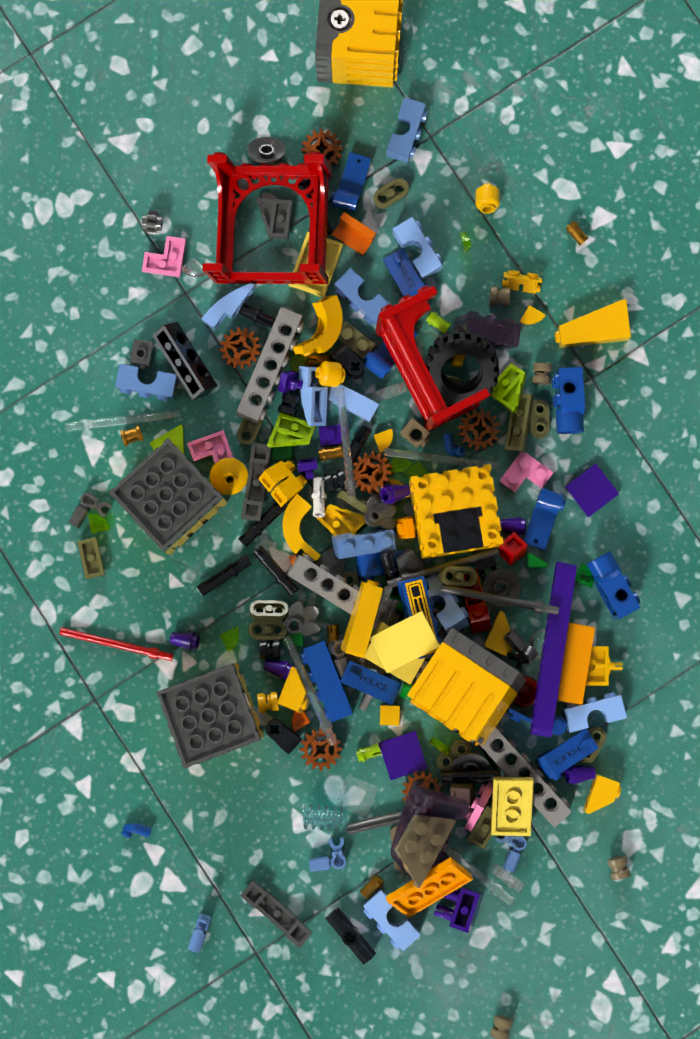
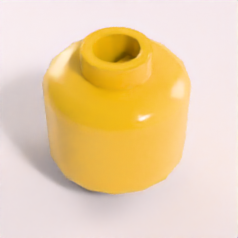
[475,183,500,214]
[315,361,345,387]

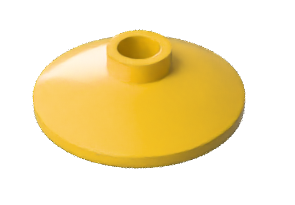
[209,458,248,495]

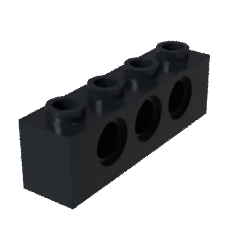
[152,322,218,400]

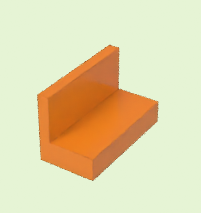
[332,212,376,256]

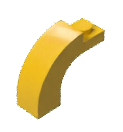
[293,295,343,356]
[283,494,321,562]

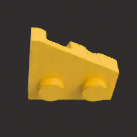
[316,504,365,535]

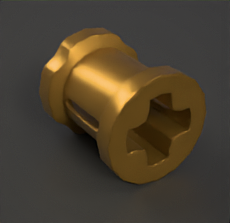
[120,425,144,447]

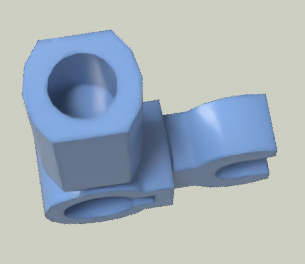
[495,836,527,873]
[309,837,346,872]
[188,913,212,953]

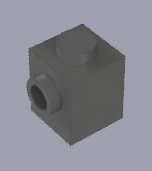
[130,339,155,370]

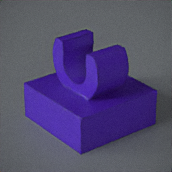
[278,370,303,393]
[297,457,318,479]

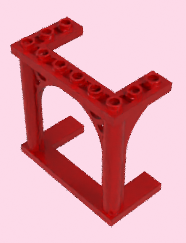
[202,152,333,284]
[375,285,490,432]

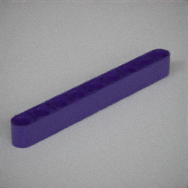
[530,562,577,738]

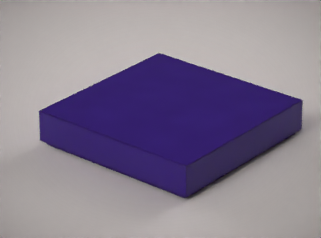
[565,464,619,517]
[378,731,428,780]

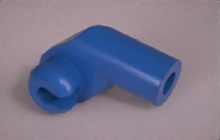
[443,434,466,459]
[121,824,151,838]

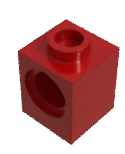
[499,532,528,566]

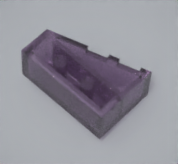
[452,311,521,349]

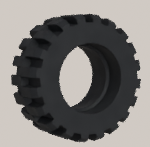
[425,329,499,407]

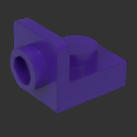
[319,423,347,447]

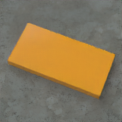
[557,623,595,705]
[386,857,473,918]

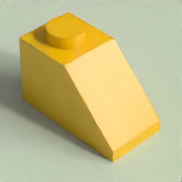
[483,611,513,656]
[277,667,310,714]
[583,774,622,814]

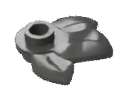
[364,494,397,530]
[284,601,320,636]

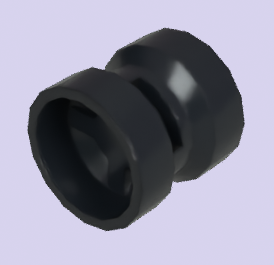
[277,393,301,417]
[324,469,348,493]
[260,640,280,659]

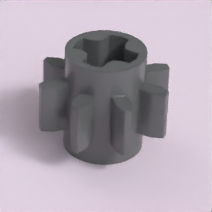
[142,210,163,235]

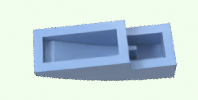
[201,283,255,331]
[299,366,328,426]
[325,384,379,423]

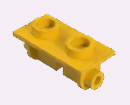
[502,270,542,294]

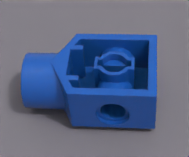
[552,367,585,434]
[586,551,641,619]

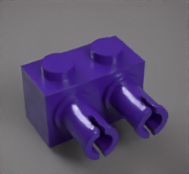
[434,888,484,933]

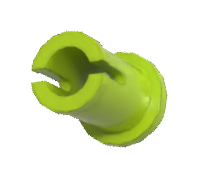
[426,312,451,333]
[355,743,381,763]

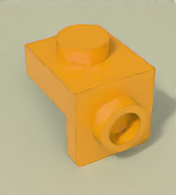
[395,516,417,539]

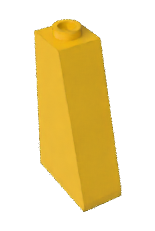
[555,299,631,348]
[340,580,383,658]

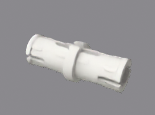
[311,477,327,517]

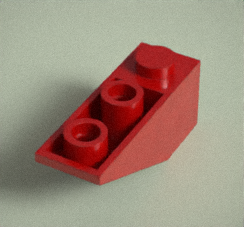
[461,569,491,634]

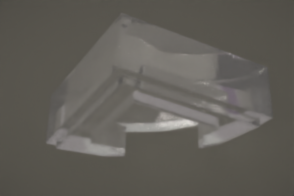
[181,258,206,277]

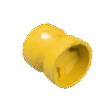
[257,692,279,713]

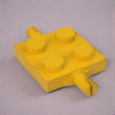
[586,646,623,686]

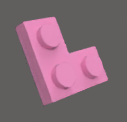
[142,236,186,278]
[187,430,234,463]
[499,452,553,493]
[464,782,493,831]

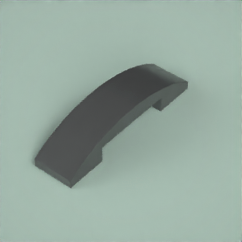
[241,442,271,522]
[240,880,312,949]

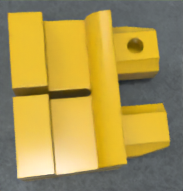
[259,461,307,507]

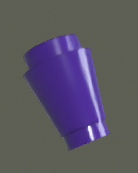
[380,485,410,504]
[500,517,526,536]
[170,632,200,651]
[263,659,294,680]
[565,765,595,785]

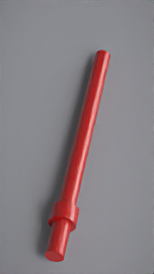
[59,627,174,661]

